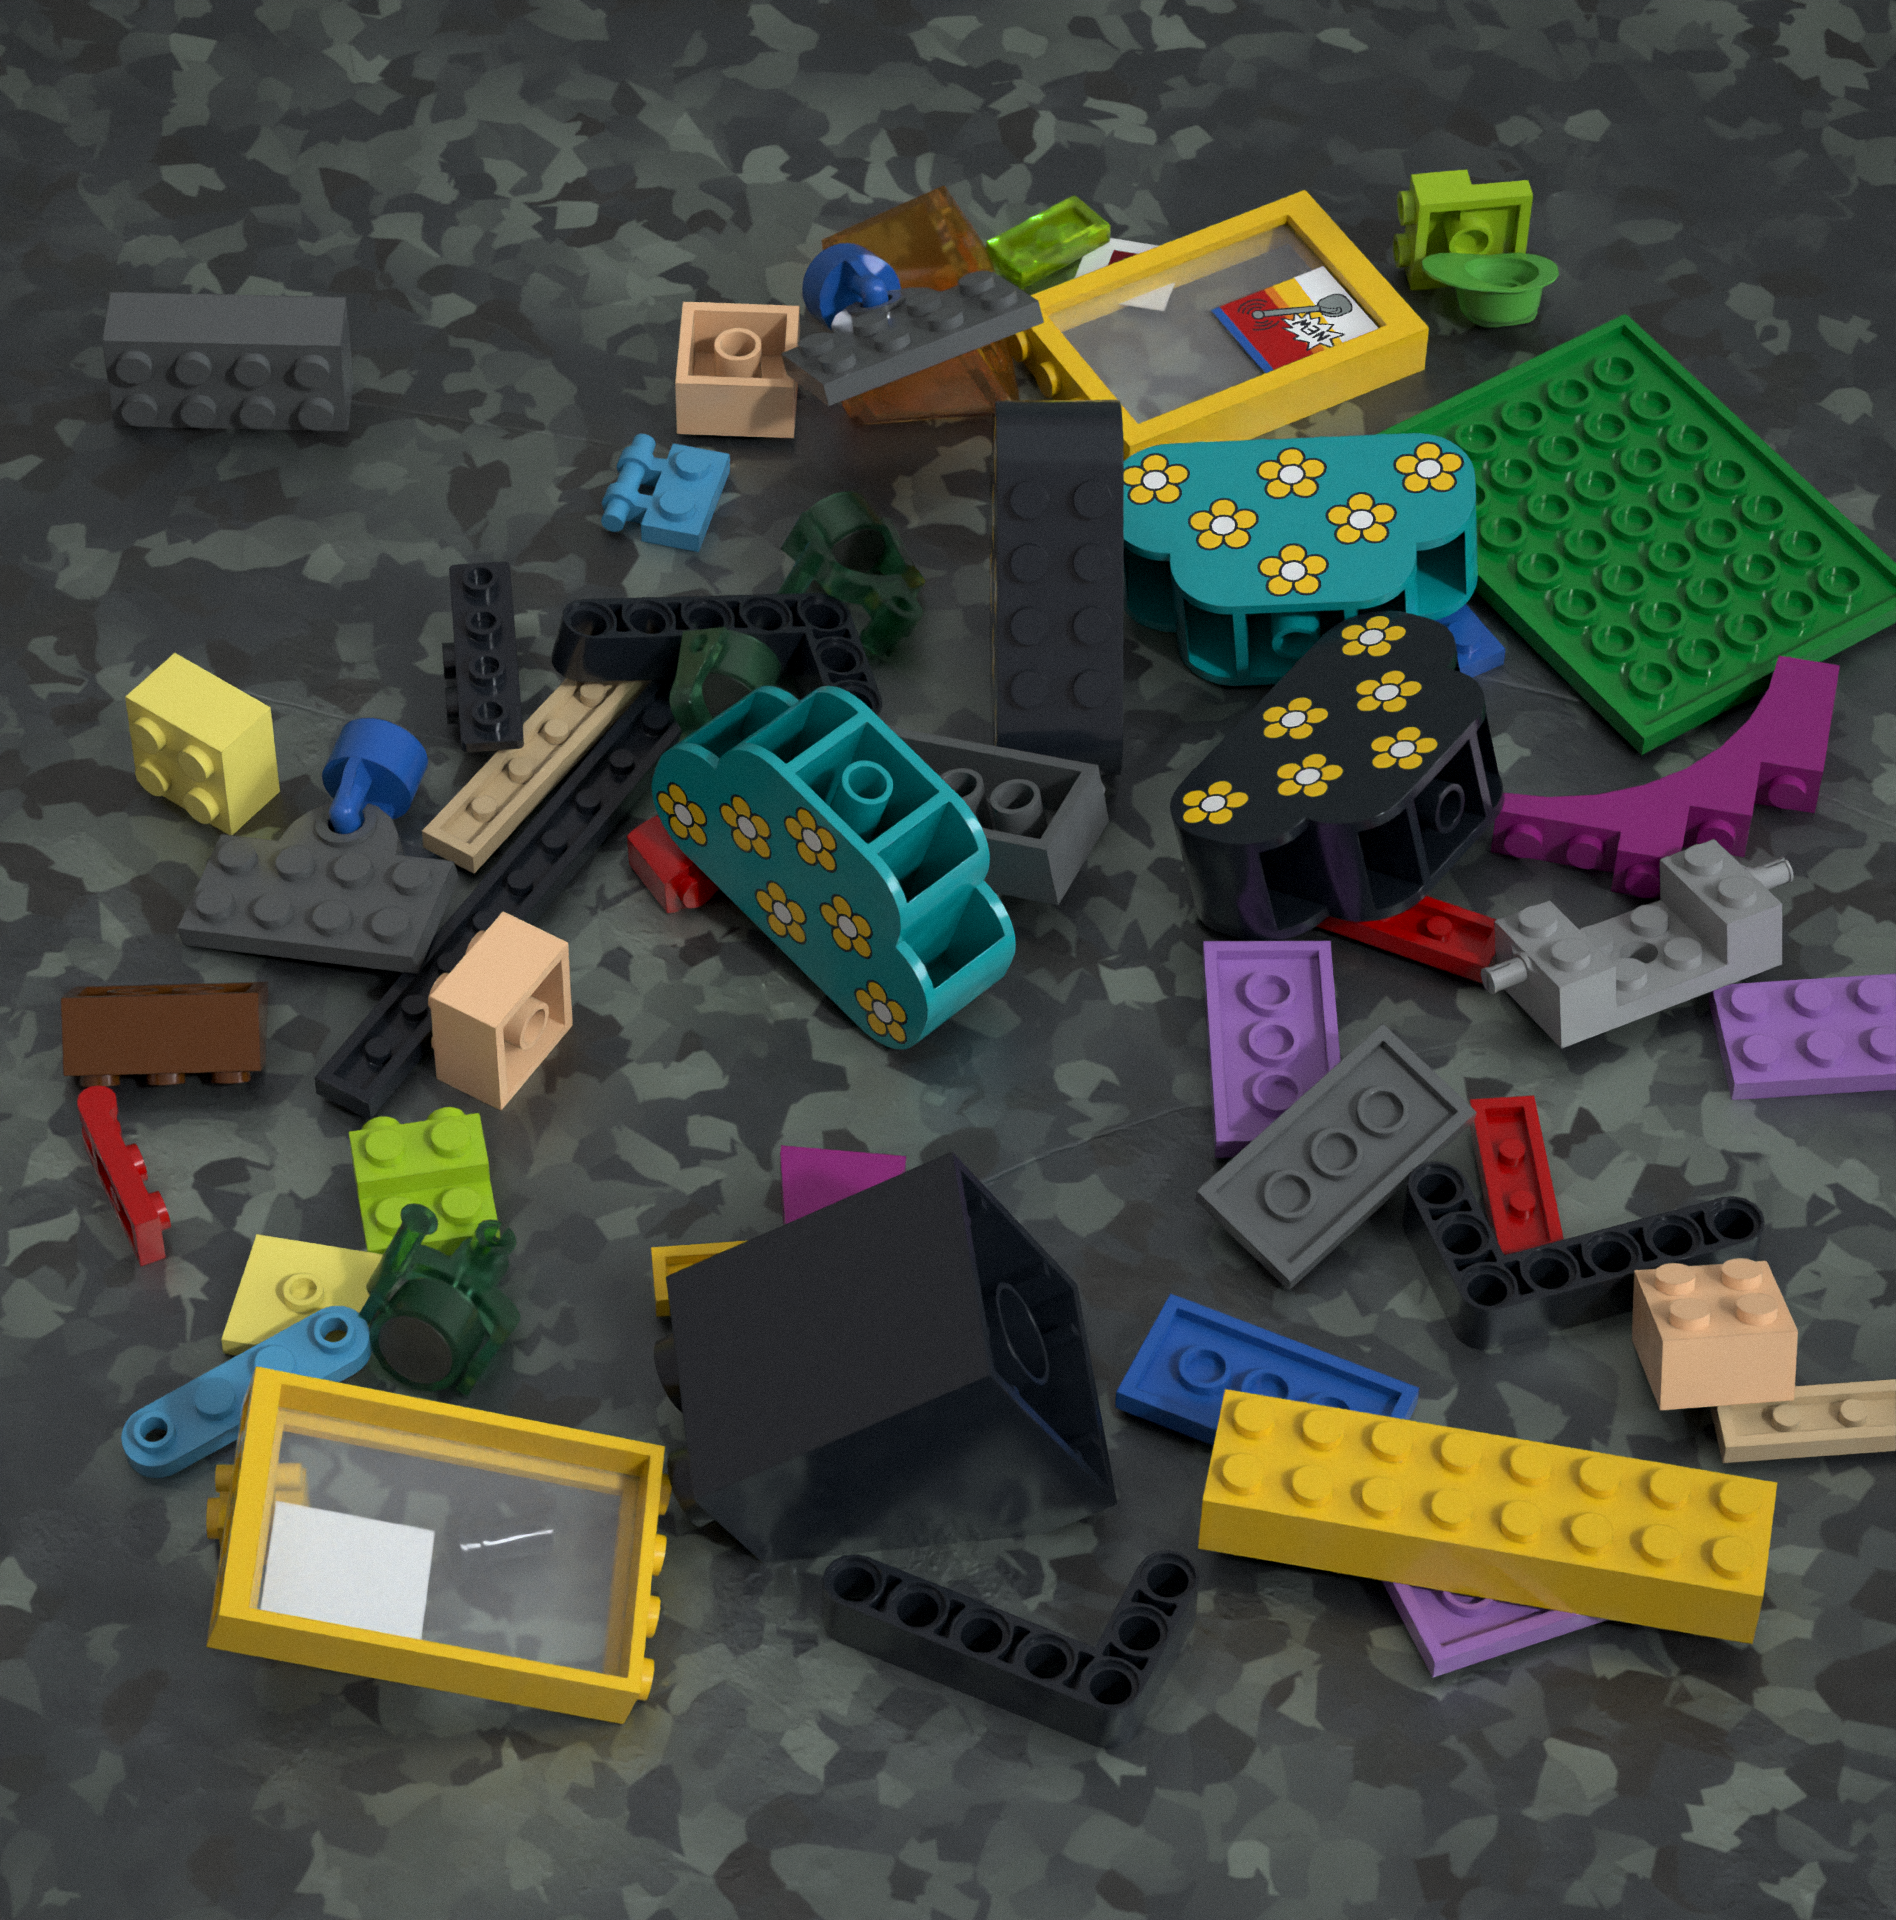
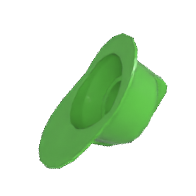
[1422,253,1559,328]

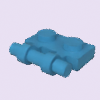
[601,434,730,552]

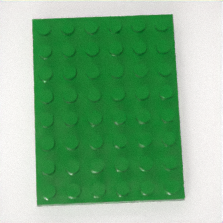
[1375,313,1896,755]

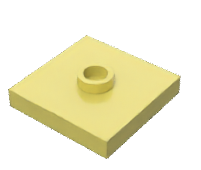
[221,1234,387,1356]

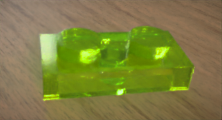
[986,195,1111,290]

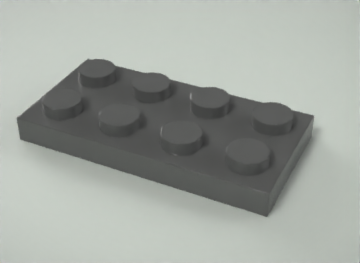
[1195,1024,1477,1291]

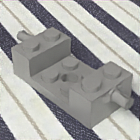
[1481,839,1793,1049]

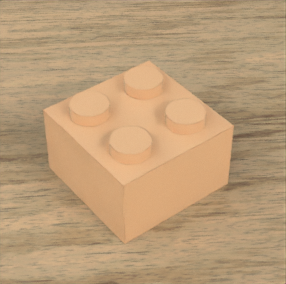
[675,302,800,438]
[428,911,573,1110]
[1632,1258,1798,1410]

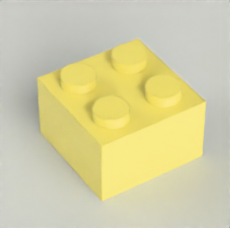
[125,653,280,835]

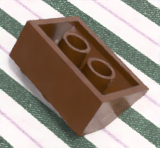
[61,981,268,1087]

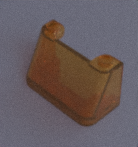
[821,185,1020,424]

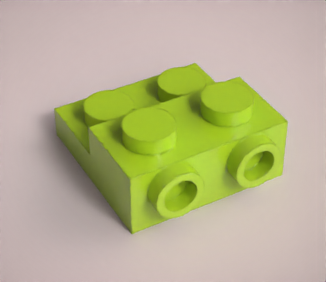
[1393,169,1533,290]
[349,1107,501,1264]

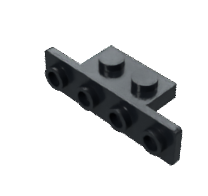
[442,561,524,752]

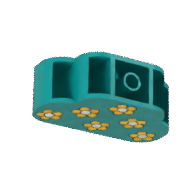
[1123,433,1478,686]
[651,686,1016,1050]

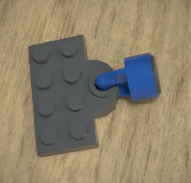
[781,243,1044,406]
[177,718,459,974]

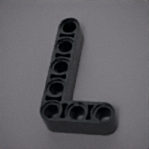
[551,593,882,717]
[1403,1161,1765,1350]
[822,1550,1200,1749]

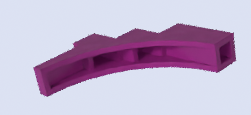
[1491,656,1840,900]

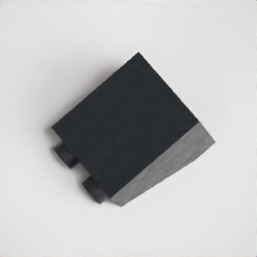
[654,1152,1117,1563]

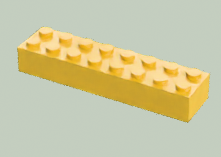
[1198,1389,1777,1644]

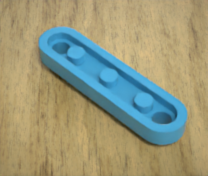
[121,1306,372,1478]

